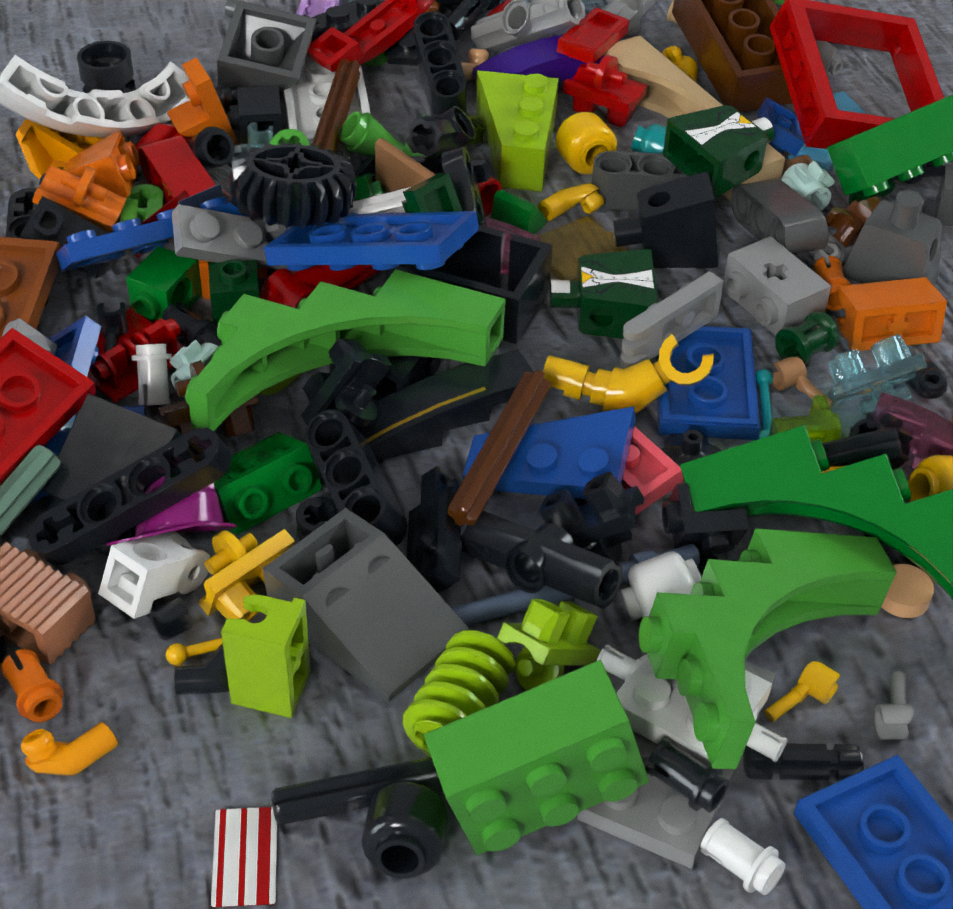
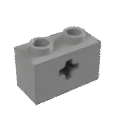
[722,236,831,336]

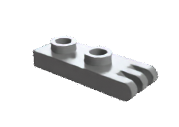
[620,271,724,368]

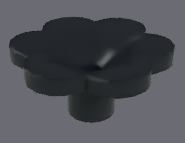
[661,430,721,479]

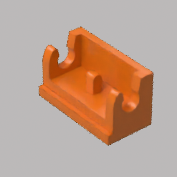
[836,277,947,352]

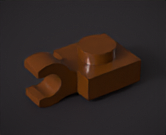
[825,196,881,248]

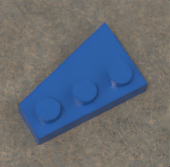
[462,406,636,499]

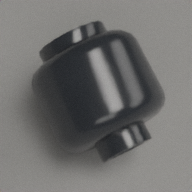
[361,782,448,879]

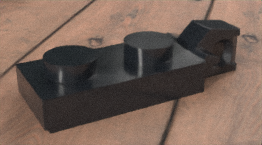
[407,466,461,593]

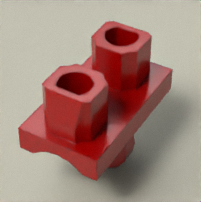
[563,54,647,127]

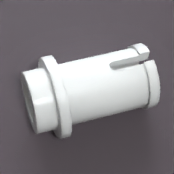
[131,344,172,405]
[700,818,785,895]

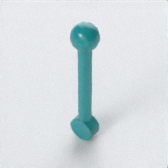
[755,369,777,439]

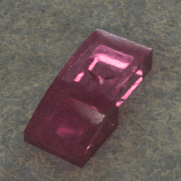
[874,392,953,469]

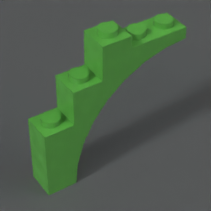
[185,269,506,431]
[639,528,897,769]

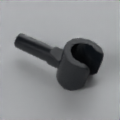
[96,302,129,353]
[146,598,192,640]

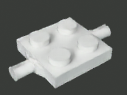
[597,644,787,767]

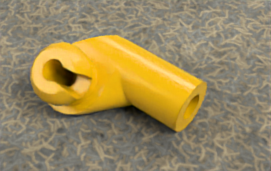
[662,46,698,83]
[538,183,604,221]

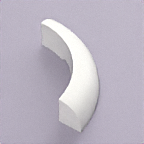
[0,55,189,138]

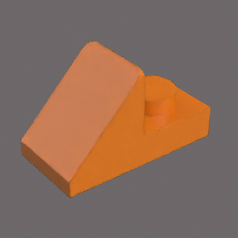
[167,57,238,145]

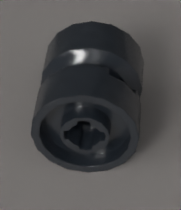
[77,41,136,93]

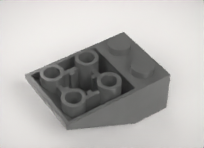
[262,508,469,701]

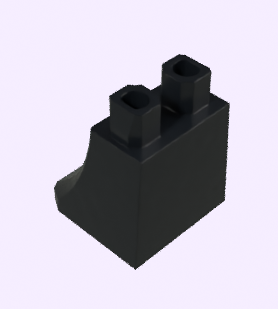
[42,393,205,556]

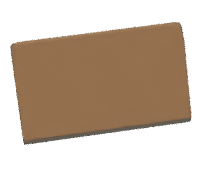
[375,138,435,193]

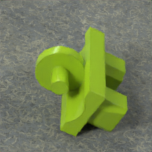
[497,599,600,690]

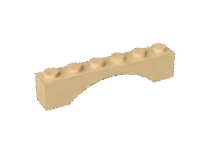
[604,35,785,201]

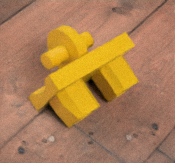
[198,529,295,622]

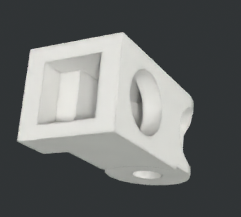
[98,531,210,619]

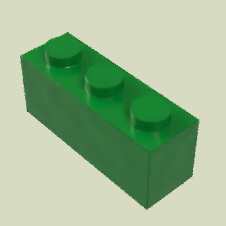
[827,95,953,198]

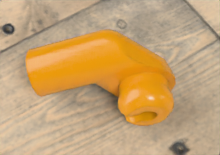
[21,722,118,776]

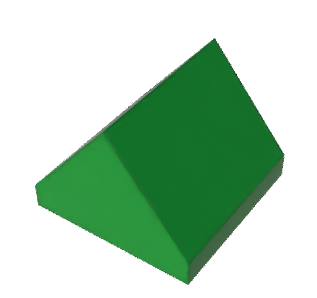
[490,190,547,238]

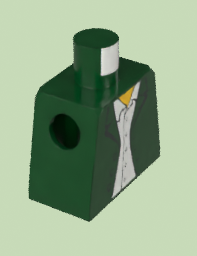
[663,105,774,198]
[549,249,658,339]

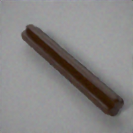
[311,59,360,153]
[448,370,551,527]

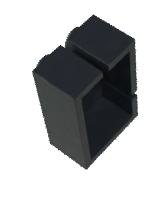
[386,225,553,344]

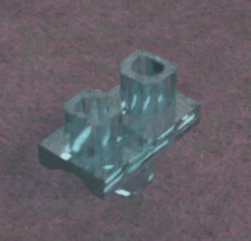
[828,334,927,418]

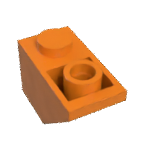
[63,130,141,198]

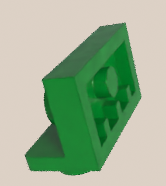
[214,432,322,535]

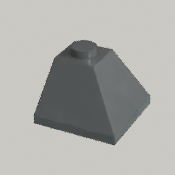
[217,1,317,92]

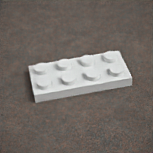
[283,56,371,146]

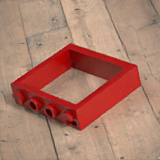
[769,0,944,149]

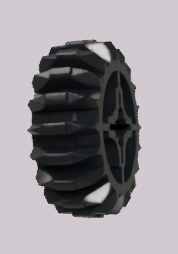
[229,142,357,229]

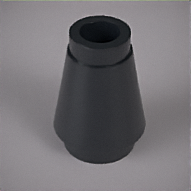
[187,127,235,169]

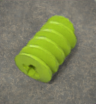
[403,630,516,757]

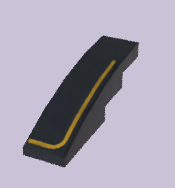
[353,349,534,461]

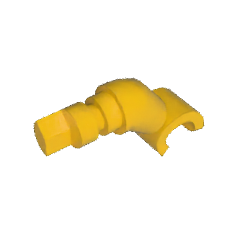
[543,334,714,414]

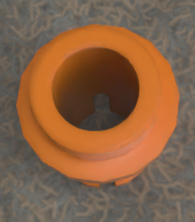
[813,256,851,311]
[1,649,63,723]

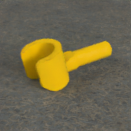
[764,661,840,722]

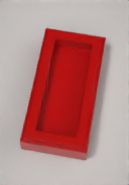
[556,7,630,63]

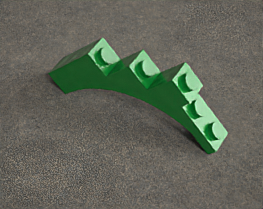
[680,425,953,600]

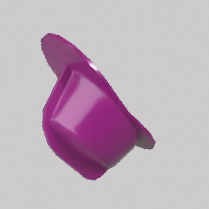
[106,476,237,546]

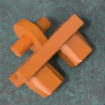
[32,165,127,233]

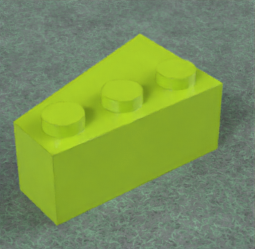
[476,70,559,192]

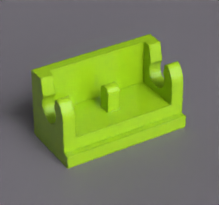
[221,595,311,718]

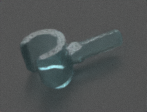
[247,122,273,152]

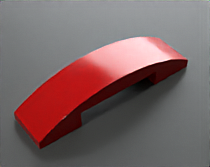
[307,0,434,72]

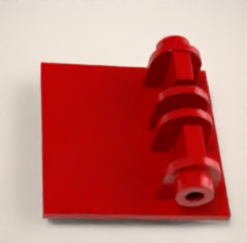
[87,308,183,403]

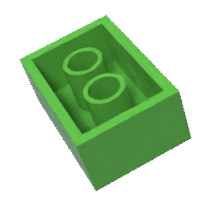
[423,660,649,856]

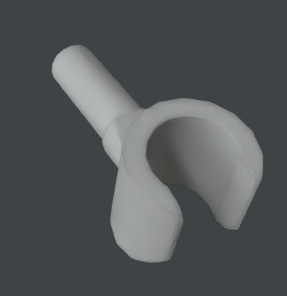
[874,671,914,740]

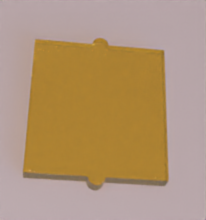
[532,216,628,280]

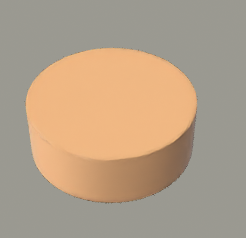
[881,564,934,618]

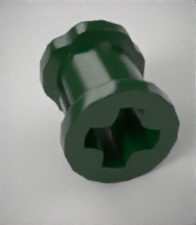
[775,311,840,365]

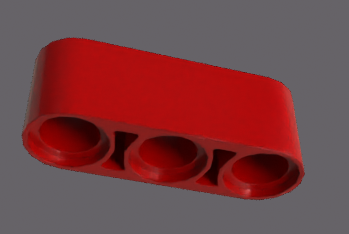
[138,136,216,204]

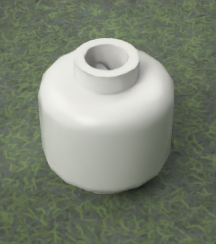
[620,551,701,621]

